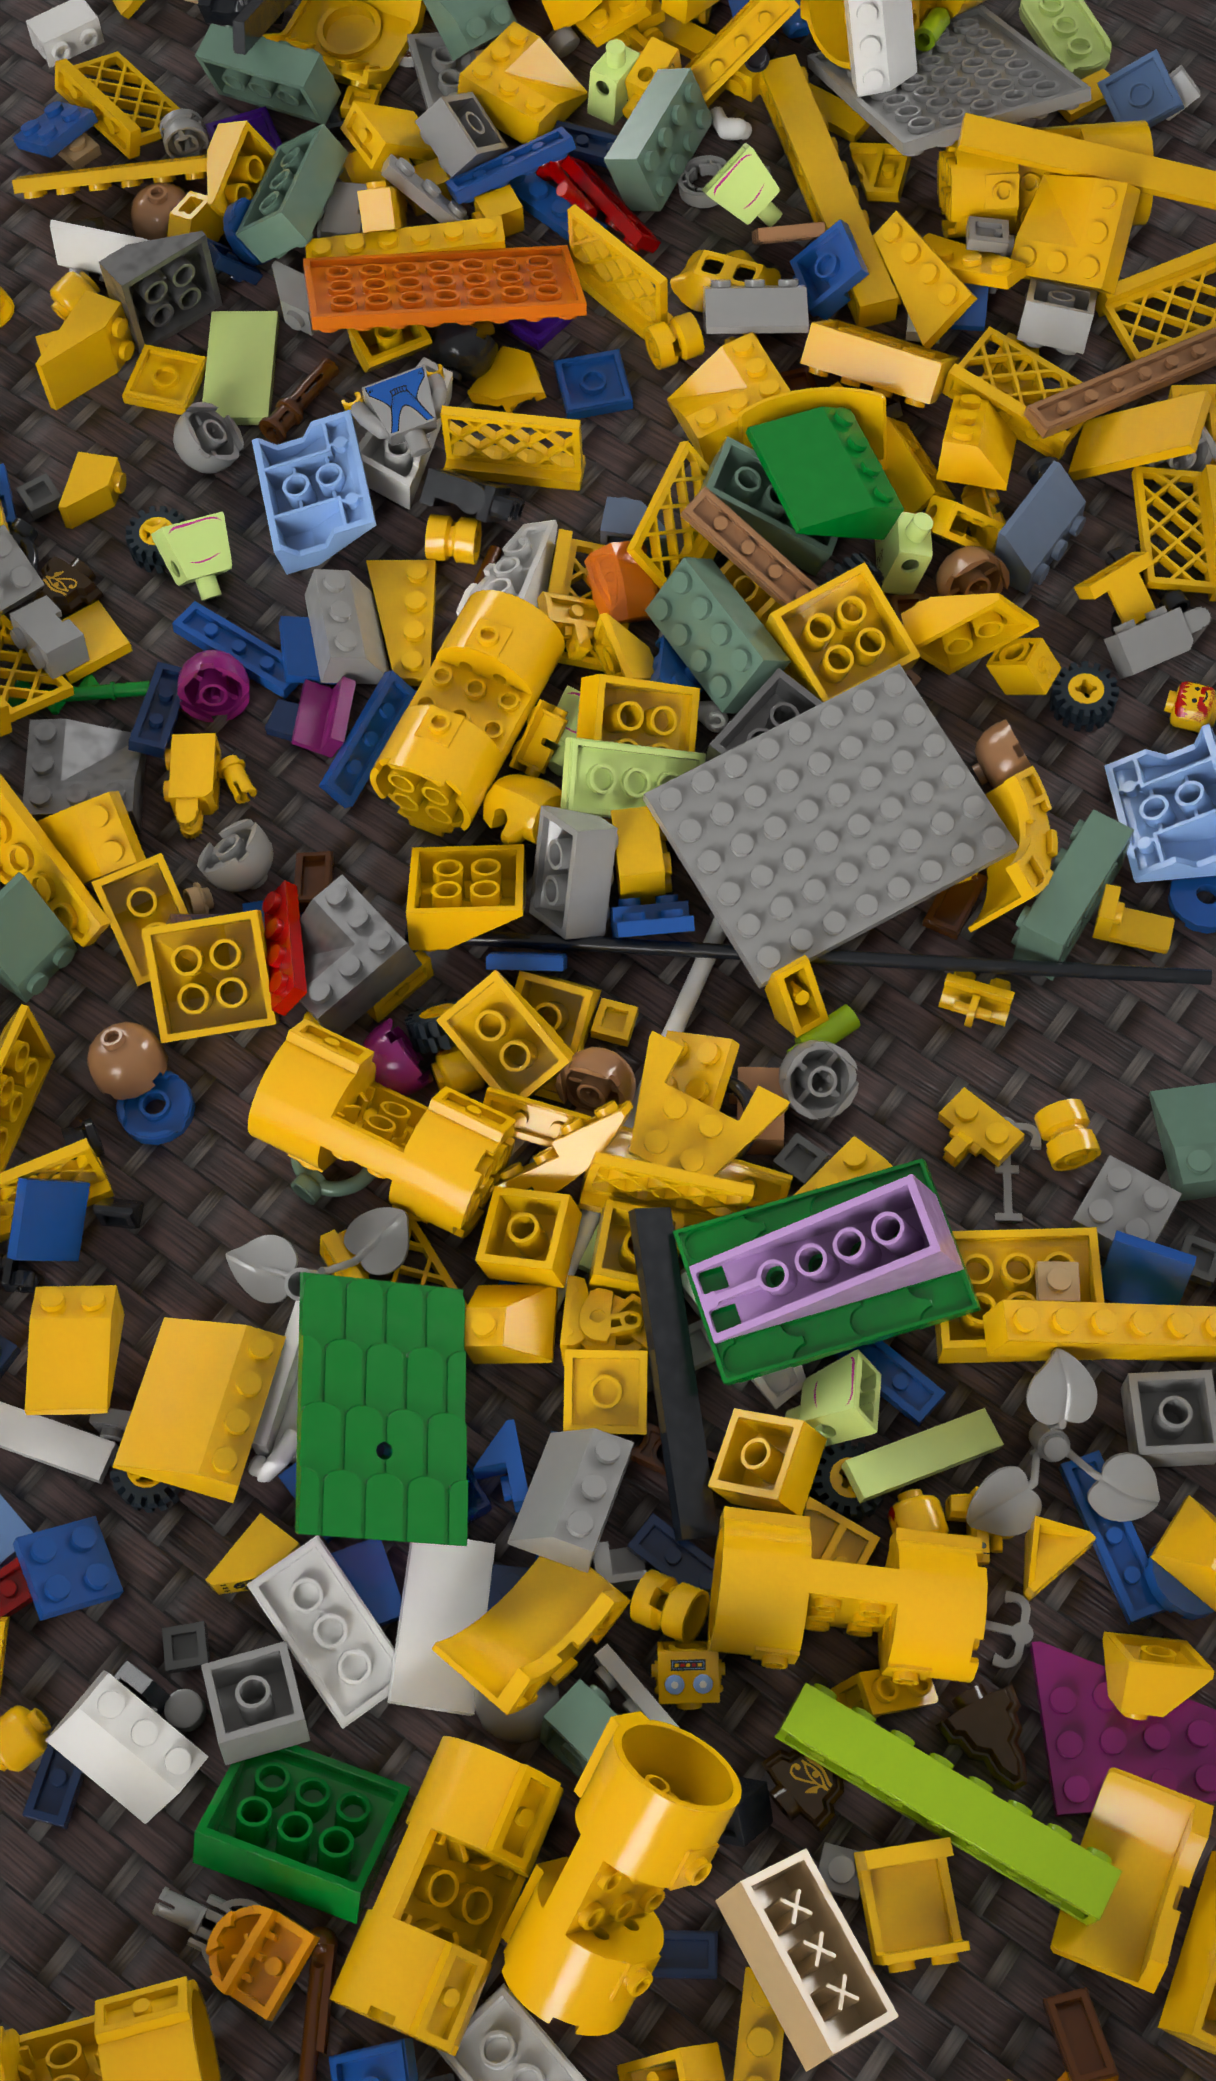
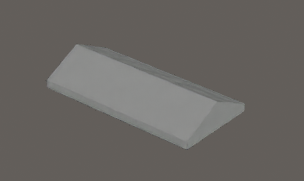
[407,32,476,109]

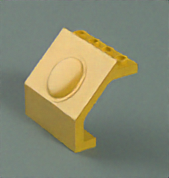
[262,0,426,96]

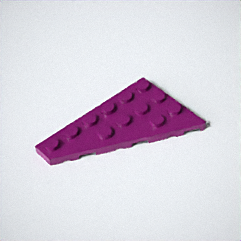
[1030,1641,1216,1817]

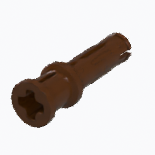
[259,358,339,444]

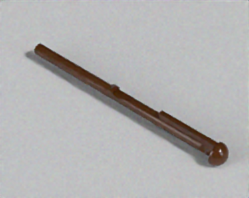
[298,1926,338,2081]

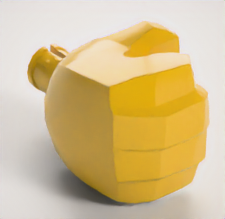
[483,774,562,845]

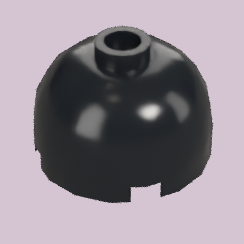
[429,323,498,384]

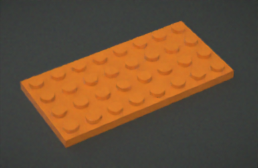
[303,245,587,333]

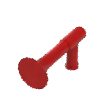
[536,158,597,219]

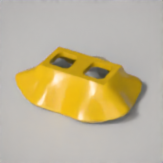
[670,249,781,313]

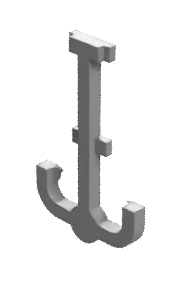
[995,1117,1041,1224]
[985,1590,1034,1669]

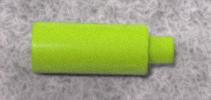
[914,7,950,51]
[787,1004,861,1053]

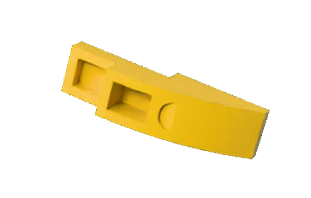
[491,1100,633,1193]

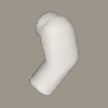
[710,107,752,141]
[698,701,729,733]
[248,1429,297,1482]

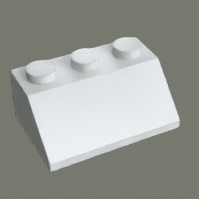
[844,0,917,97]
[50,220,149,282]
[45,1670,208,1824]

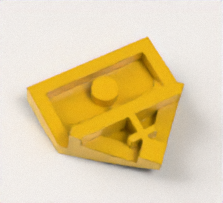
[467,346,546,413]

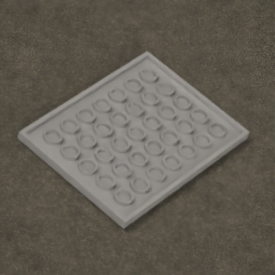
[807,5,1091,157]
[643,664,1019,989]

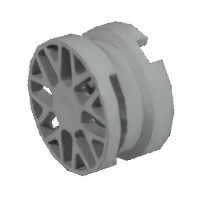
[159,108,209,158]

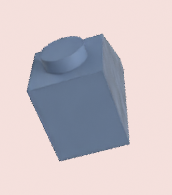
[600,496,669,558]

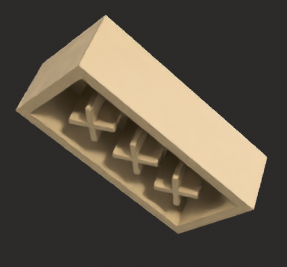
[715,1848,899,2072]

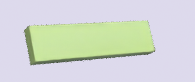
[841,1408,1004,1503]

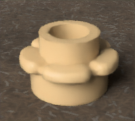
[183,882,214,918]

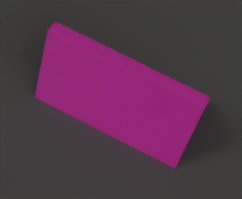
[291,676,356,758]

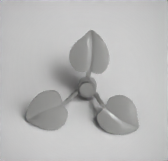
[226,1207,410,1303]
[966,1347,1160,1536]

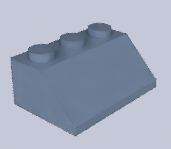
[995,460,1086,595]

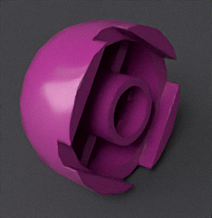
[178,650,249,722]
[362,1018,433,1096]

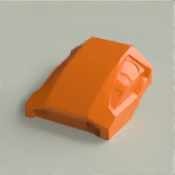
[584,541,660,624]

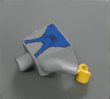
[341,364,448,457]

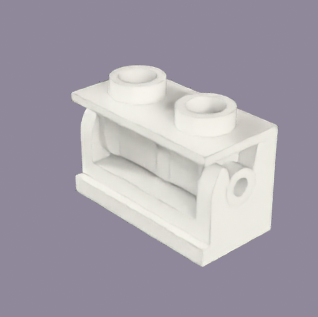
[26,0,105,68]

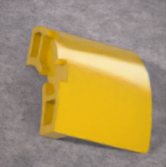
[737,387,887,471]
[968,765,1058,933]
[432,1556,631,1715]
[1050,1767,1214,1994]

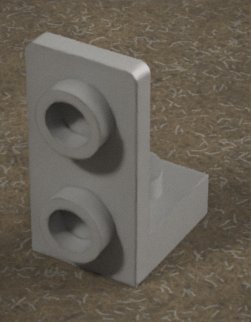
[966,216,1014,294]

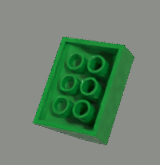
[745,406,904,540]
[193,1745,410,1924]

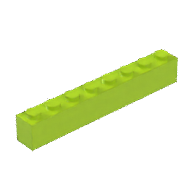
[775,1682,1122,1926]

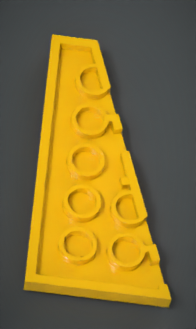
[0,773,112,948]

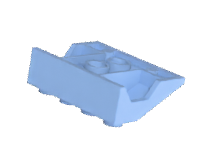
[252,410,377,575]
[1104,724,1216,883]

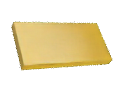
[1068,390,1212,481]

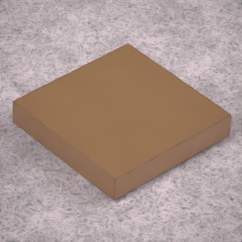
[752,222,825,245]

